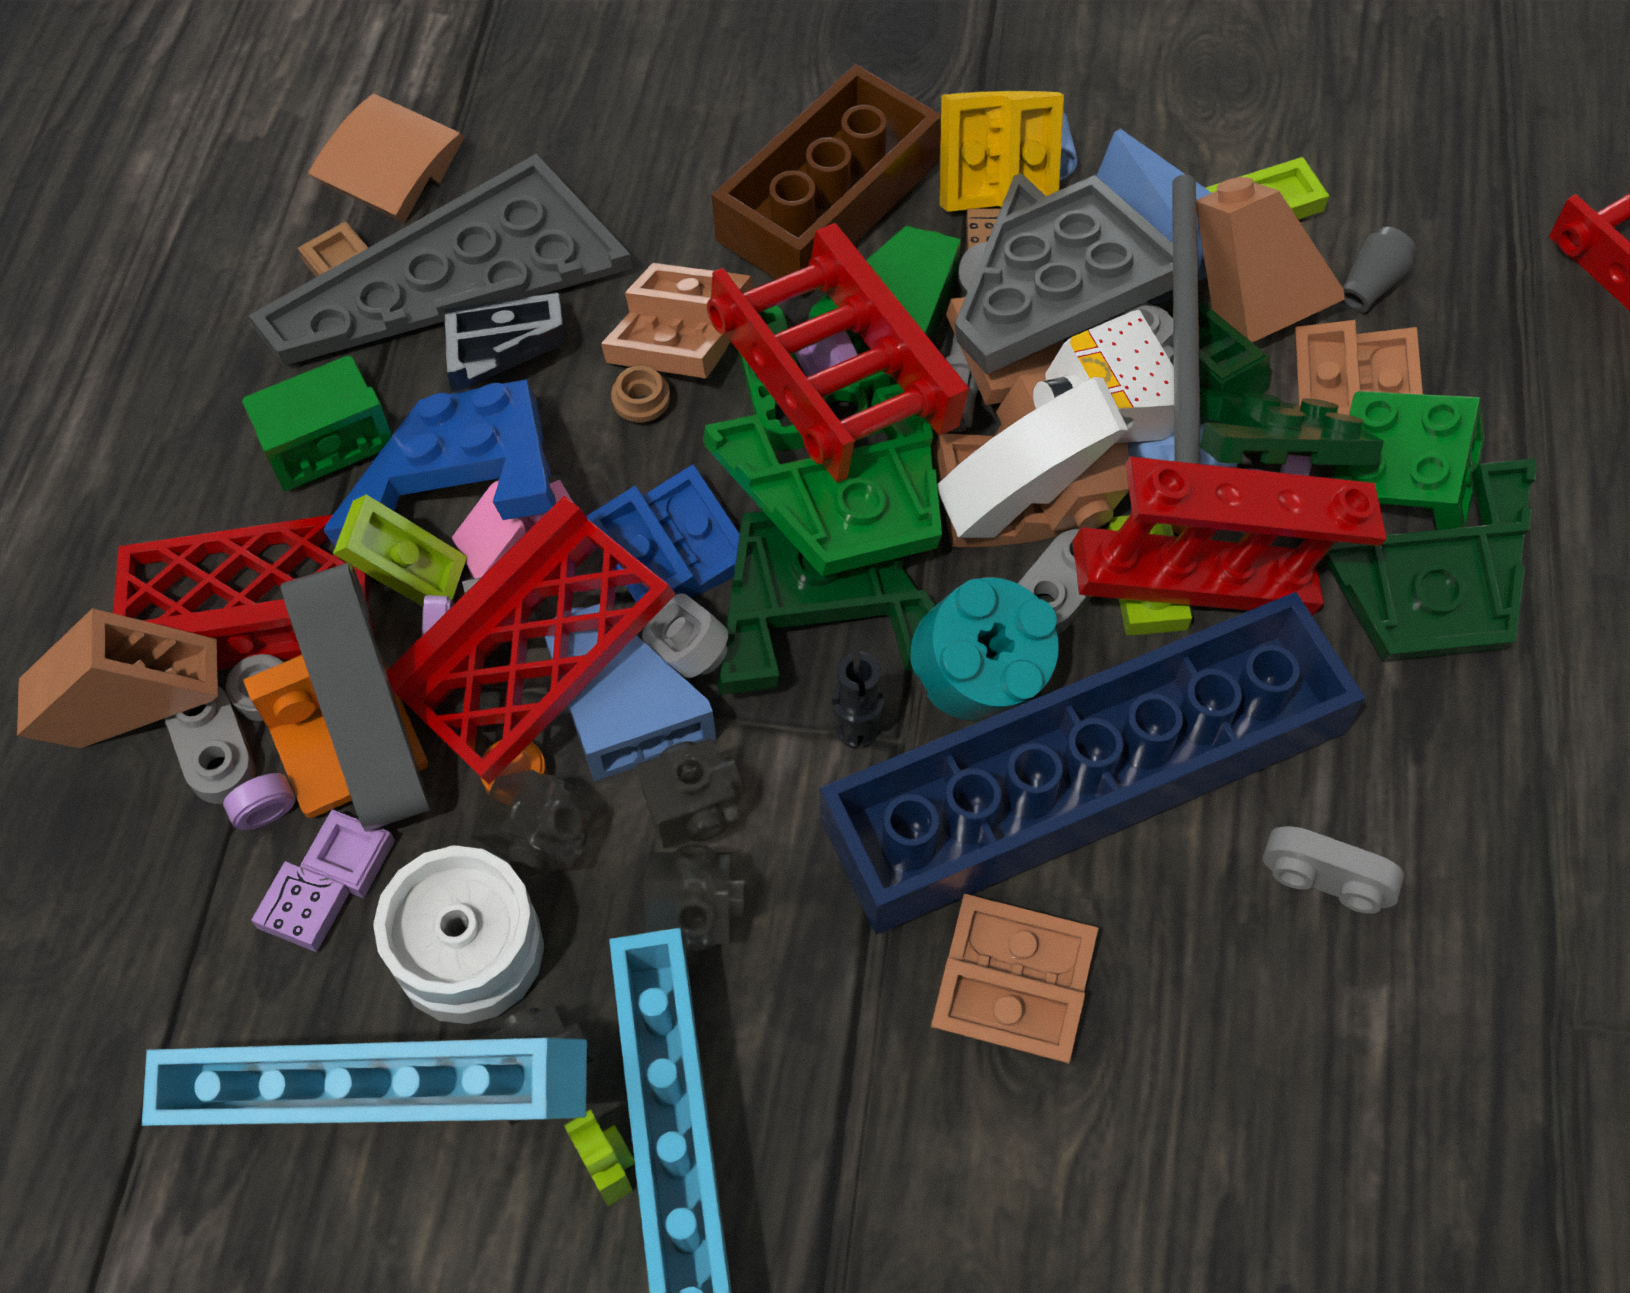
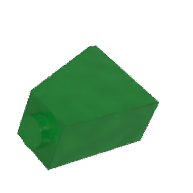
[809,226,961,355]

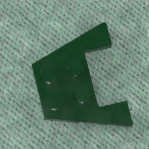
[1200,388,1384,465]
[1324,458,1537,661]
[718,511,935,695]

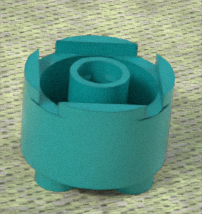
[910,578,1059,721]

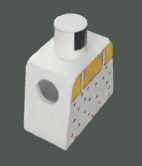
[1033,310,1174,443]

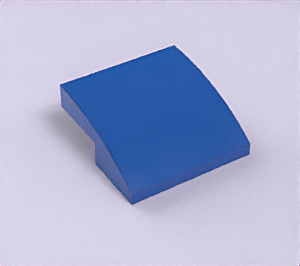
[586,464,739,603]

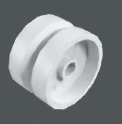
[373,846,544,1024]

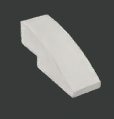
[937,377,1129,538]

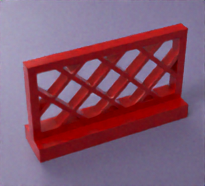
[386,496,676,785]
[113,514,375,670]

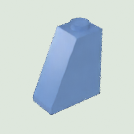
[544,604,716,782]

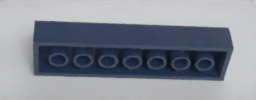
[820,592,1366,935]

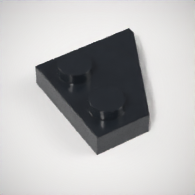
[445,293,566,392]

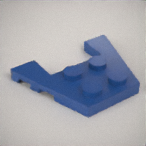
[324,380,556,547]

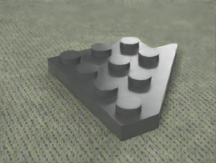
[955,173,1173,374]

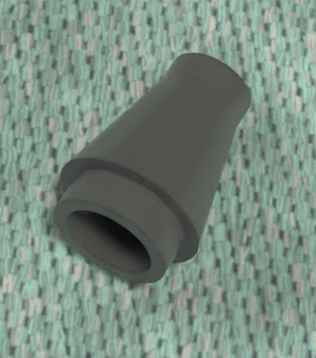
[1341,227,1417,313]

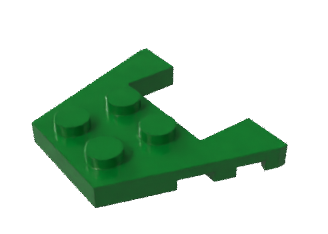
[703,384,942,576]

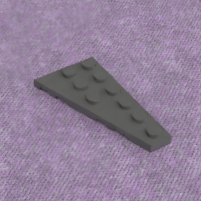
[249,154,633,366]

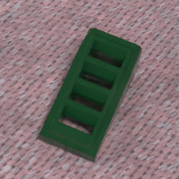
[1168,299,1270,395]

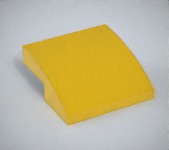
[940,91,1064,212]

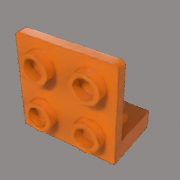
[243,649,428,818]

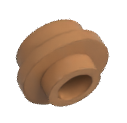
[611,365,670,423]

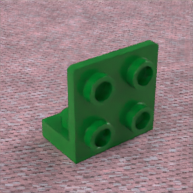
[242,356,392,492]
[1334,391,1485,530]

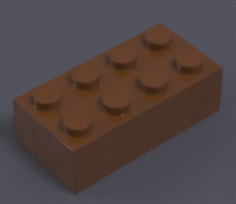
[712,64,941,279]

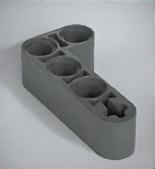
[281,563,431,832]

